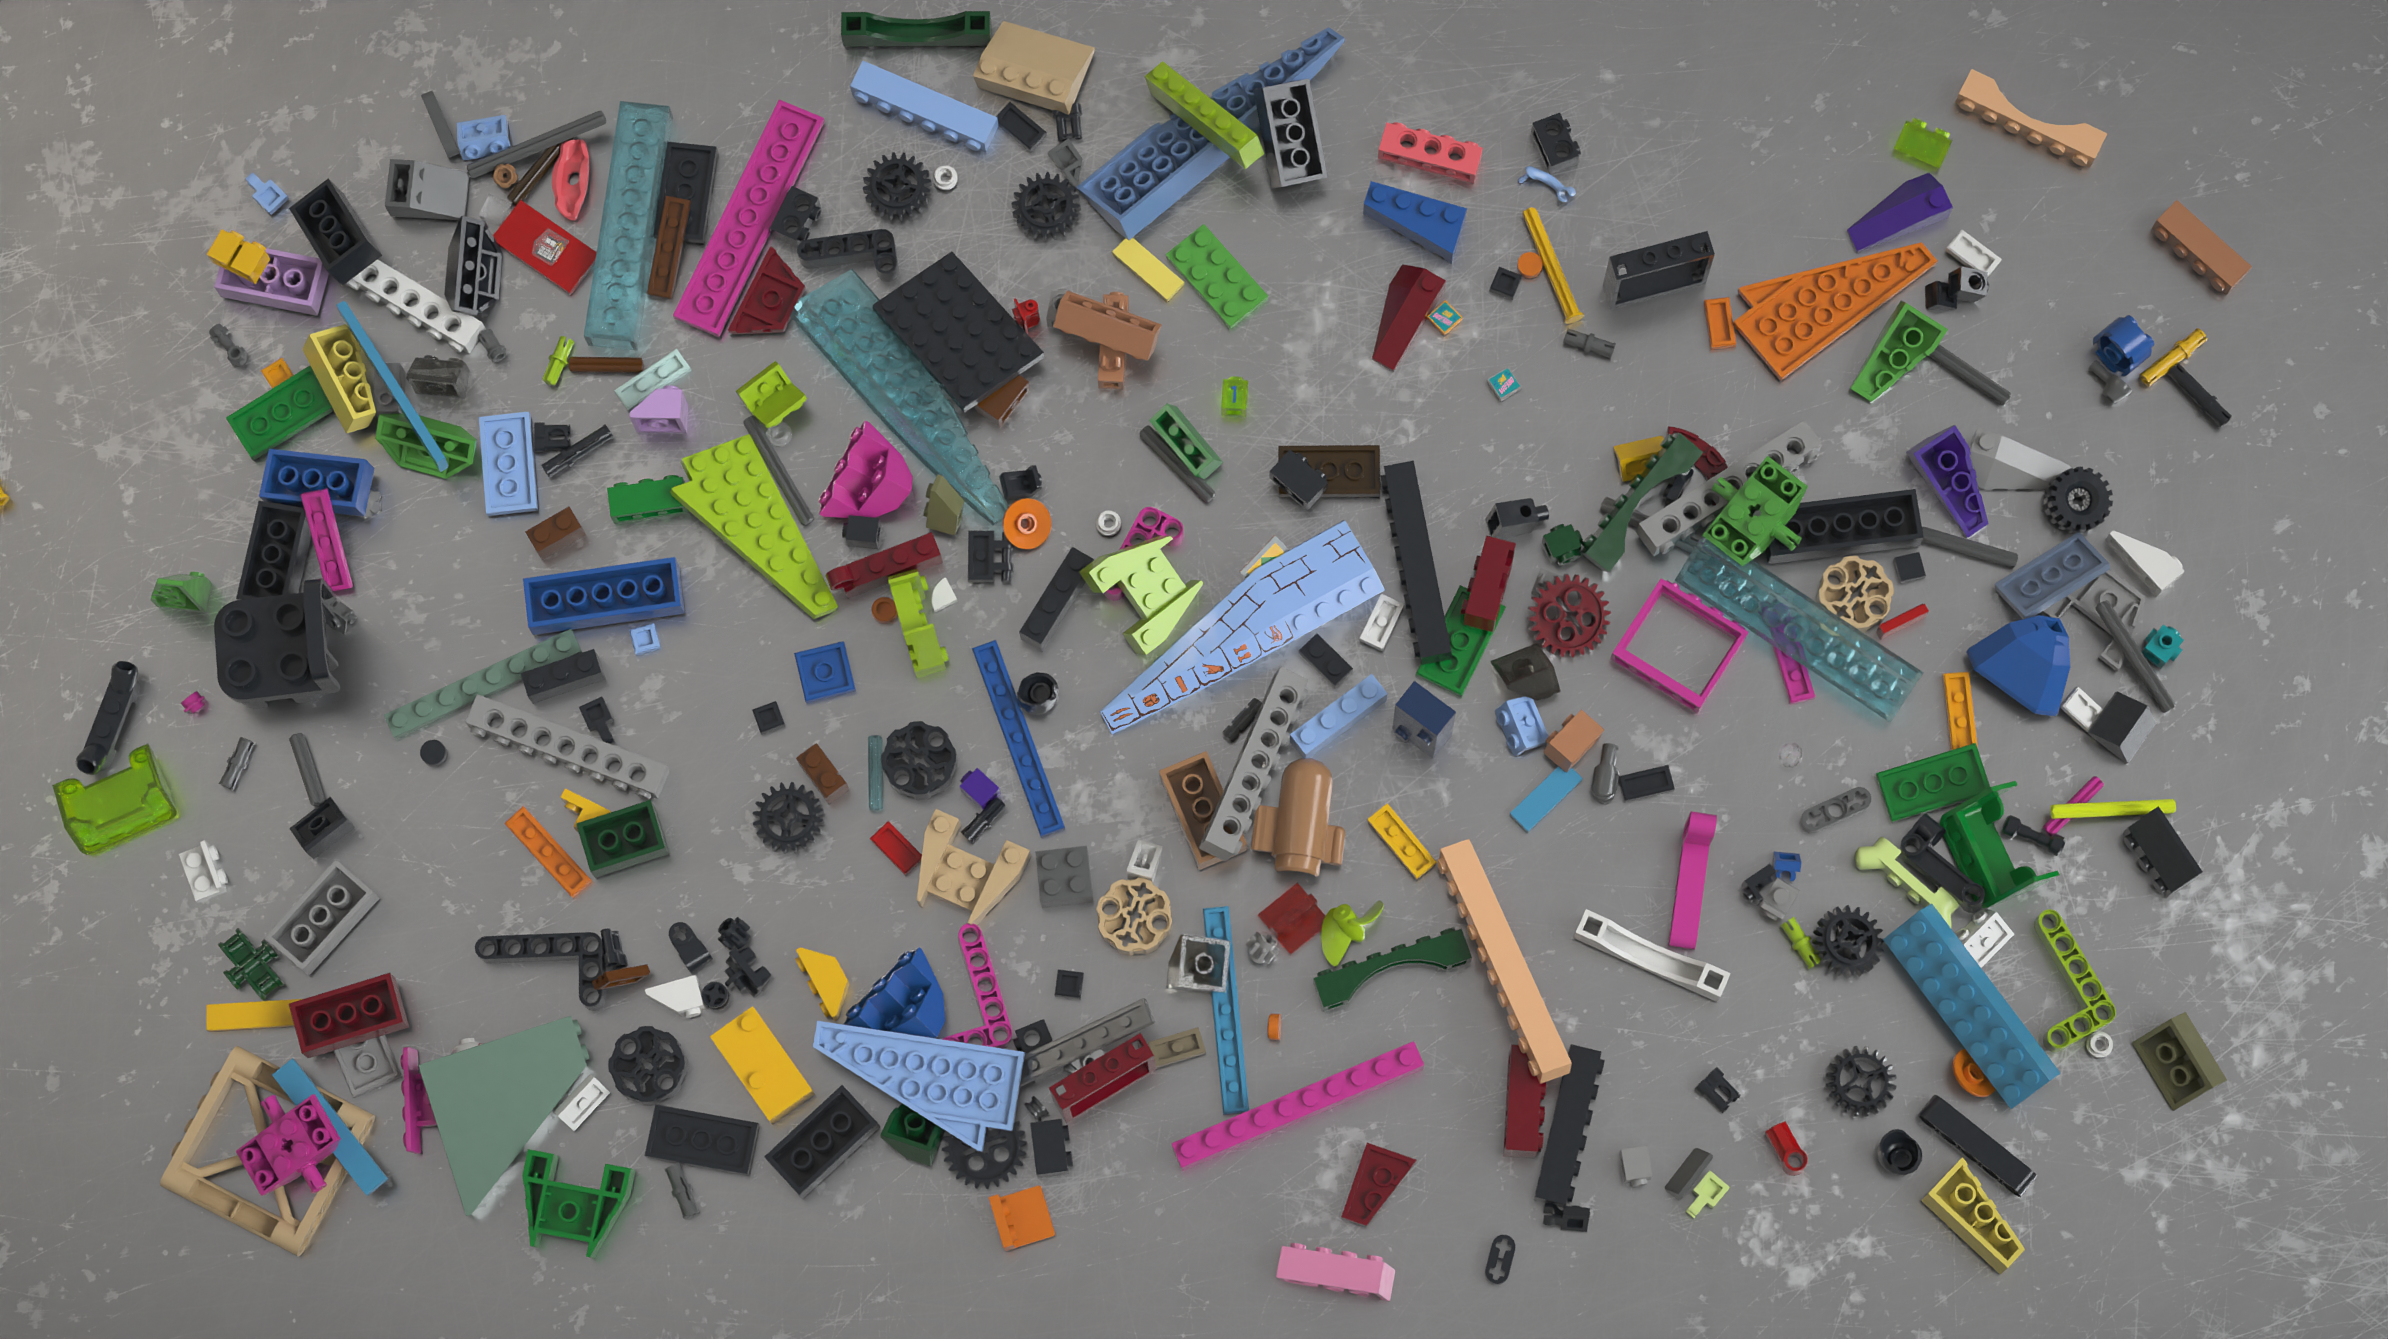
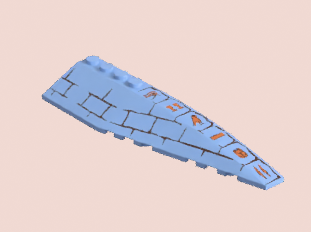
[1100,520,1385,734]

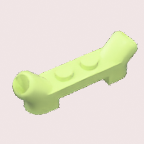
[1855,837,1959,928]

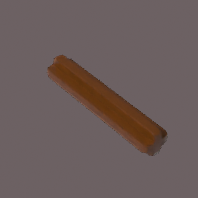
[568,357,644,372]

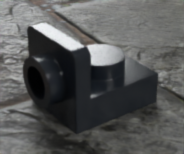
[1742,864,1776,906]

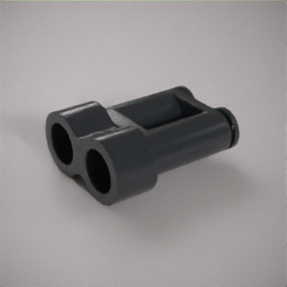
[1052,103,1082,142]
[534,422,571,452]
[600,928,628,969]
[1695,1067,1741,1113]

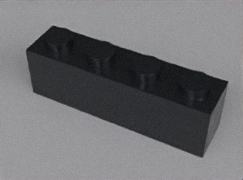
[1019,547,1094,652]

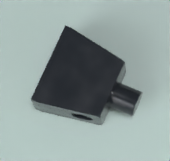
[1485,498,1549,540]

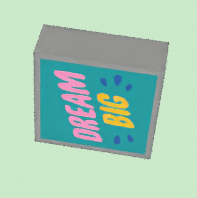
[1487,367,1522,402]

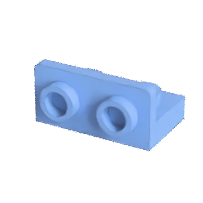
[457,115,511,161]
[1495,695,1549,756]

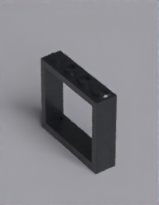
[1602,231,1715,309]

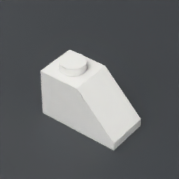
[645,975,706,1018]

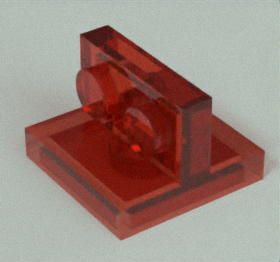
[1257,882,1325,956]

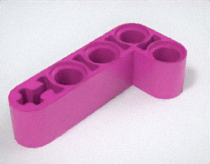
[1104,507,1184,601]

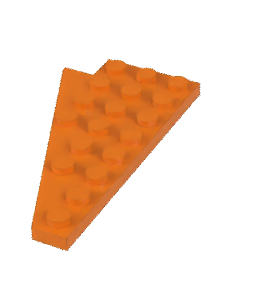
[1733,242,1938,381]

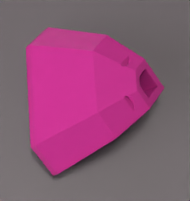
[818,420,913,518]

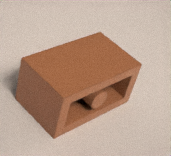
[1543,709,1604,773]

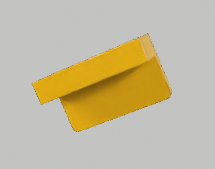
[1614,436,1664,482]

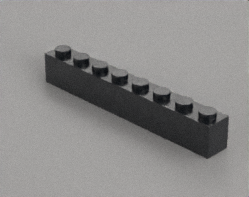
[1380,460,1452,665]

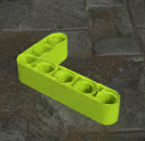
[2034,909,2116,1052]

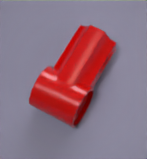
[1765,1121,1808,1176]

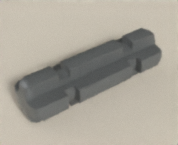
[1223,698,1262,742]

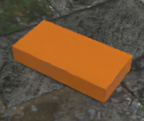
[1704,297,1736,350]

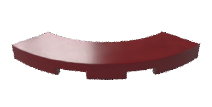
[1667,426,1728,506]

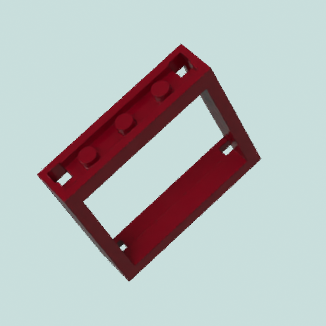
[1049,1033,1156,1124]

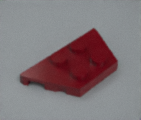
[728,246,806,334]

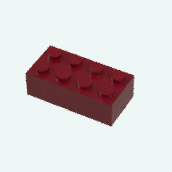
[289,973,409,1058]
[1503,1044,1546,1159]

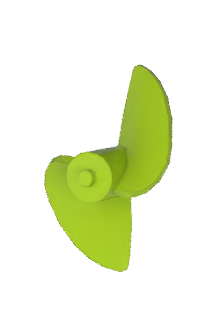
[1321,900,1384,967]

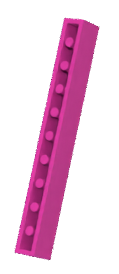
[1171,1041,1424,1172]

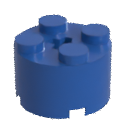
[2093,315,2154,376]

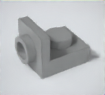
[1760,877,1800,920]

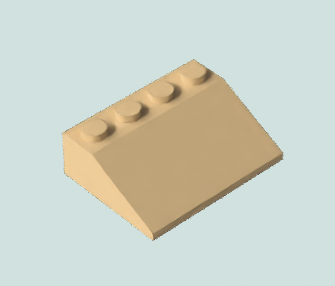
[973,21,1095,115]

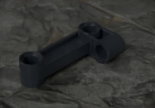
[1900,813,1985,913]

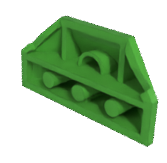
[375,414,477,479]

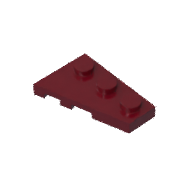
[1341,1143,1417,1227]

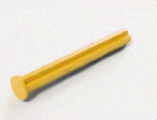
[1522,207,1584,324]

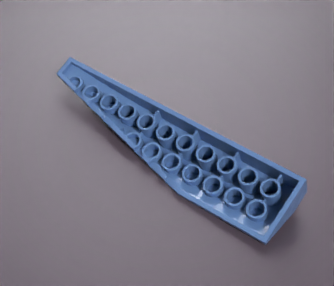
[1076,27,1345,240]

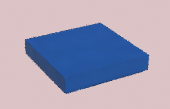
[794,641,856,703]

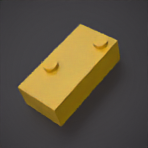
[710,1006,815,1125]

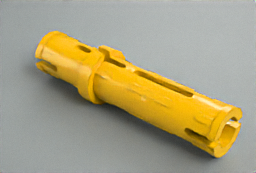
[2139,328,2207,387]

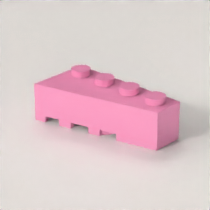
[1276,1243,1395,1301]

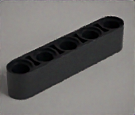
[1918,1095,2037,1197]

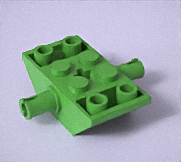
[1702,456,1808,567]

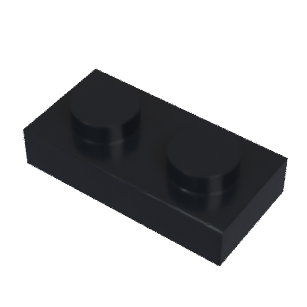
[1299,633,1353,688]

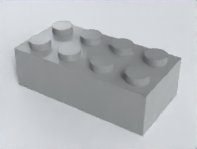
[265,860,380,976]

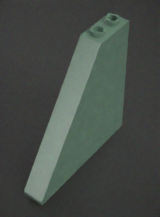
[418,1016,589,1216]

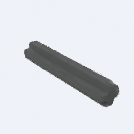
[289,733,325,806]

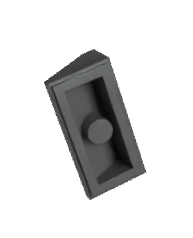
[1665,1148,1713,1200]

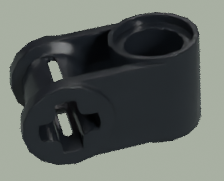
[669,922,713,973]

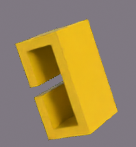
[206,229,270,284]

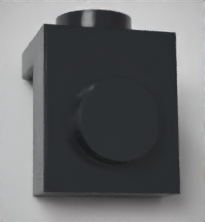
[999,465,1042,500]

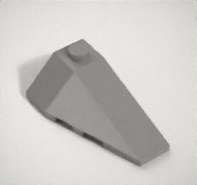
[1969,428,2071,490]

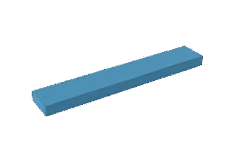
[272,1058,388,1196]

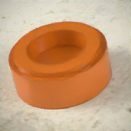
[1517,252,1543,279]
[871,597,897,624]
[1268,1013,1281,1040]

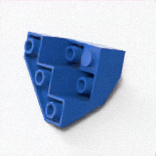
[1966,615,2071,716]
[843,947,945,1038]

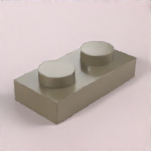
[1148,1027,1206,1068]

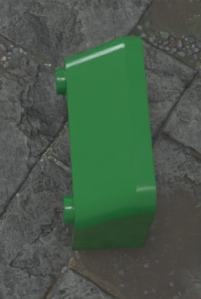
[1940,781,2060,908]

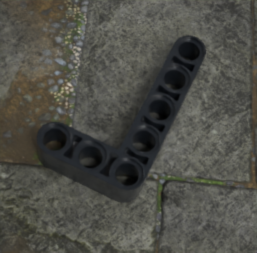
[475,932,606,1011]

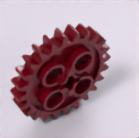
[1527,574,1611,657]

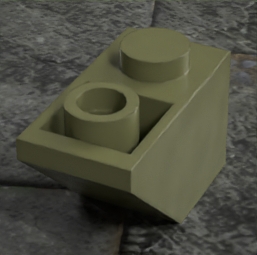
[923,474,964,535]

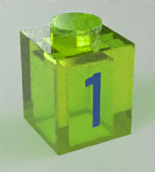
[1221,376,1248,417]

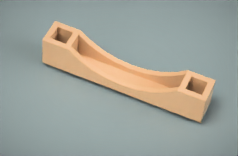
[1955,69,2107,167]

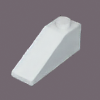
[2105,530,2184,596]

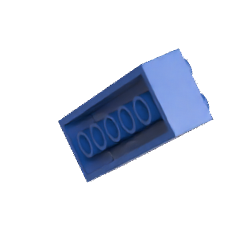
[523,557,685,635]

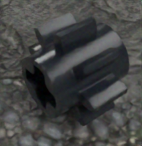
[718,917,750,950]

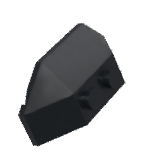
[444,216,503,317]

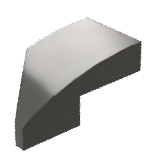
[1048,138,1082,188]

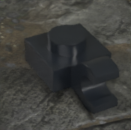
[1663,469,1694,508]
[579,696,615,744]
[1543,1203,1590,1232]

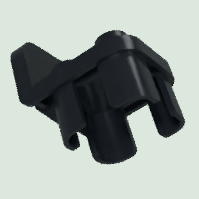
[214,578,340,709]

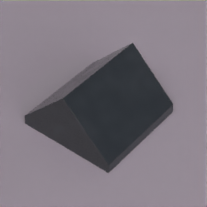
[2087,691,2156,764]
[289,797,355,859]

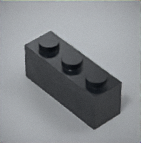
[521,649,606,704]

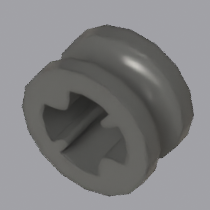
[1024,1096,1049,1122]

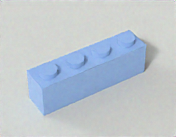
[1290,674,1388,758]

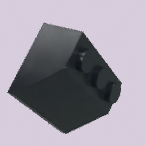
[2123,806,2203,898]

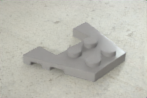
[2040,570,2146,672]

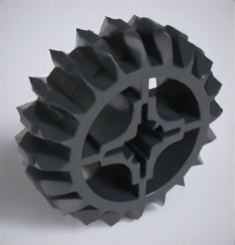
[1825,1046,1897,1117]

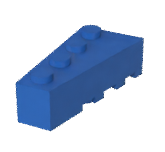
[1363,181,1467,264]

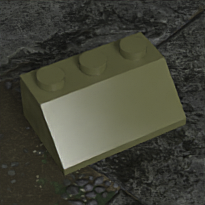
[2132,1012,2227,1111]

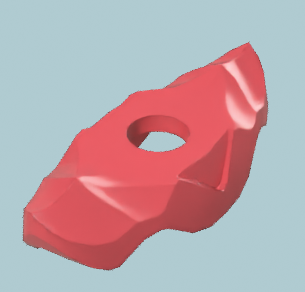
[552,139,589,222]

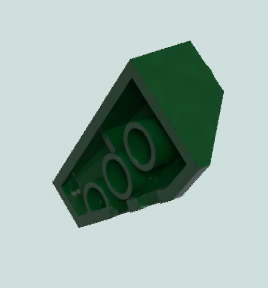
[880,1103,945,1166]

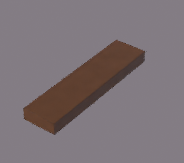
[647,196,691,299]

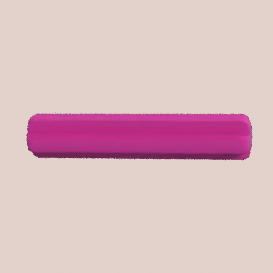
[2043,776,2104,836]

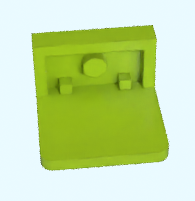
[735,361,807,428]

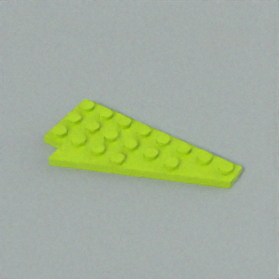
[670,434,838,619]

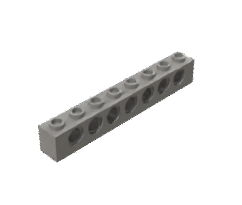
[1636,420,1823,556]
[1199,666,1308,862]
[465,694,670,800]

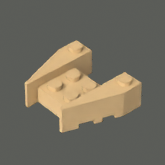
[917,809,1031,925]

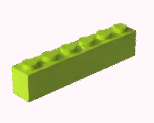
[1144,61,1264,169]

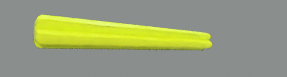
[2050,799,2176,819]

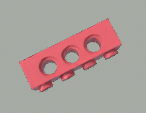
[1378,122,1483,183]

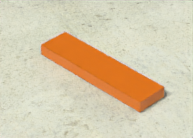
[504,806,592,898]

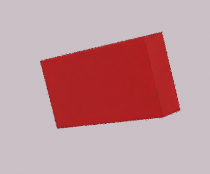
[1876,603,1929,640]
[870,821,922,876]

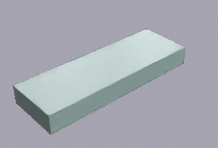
[614,349,692,412]

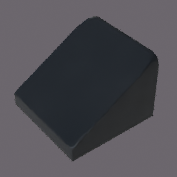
[1925,281,1957,310]

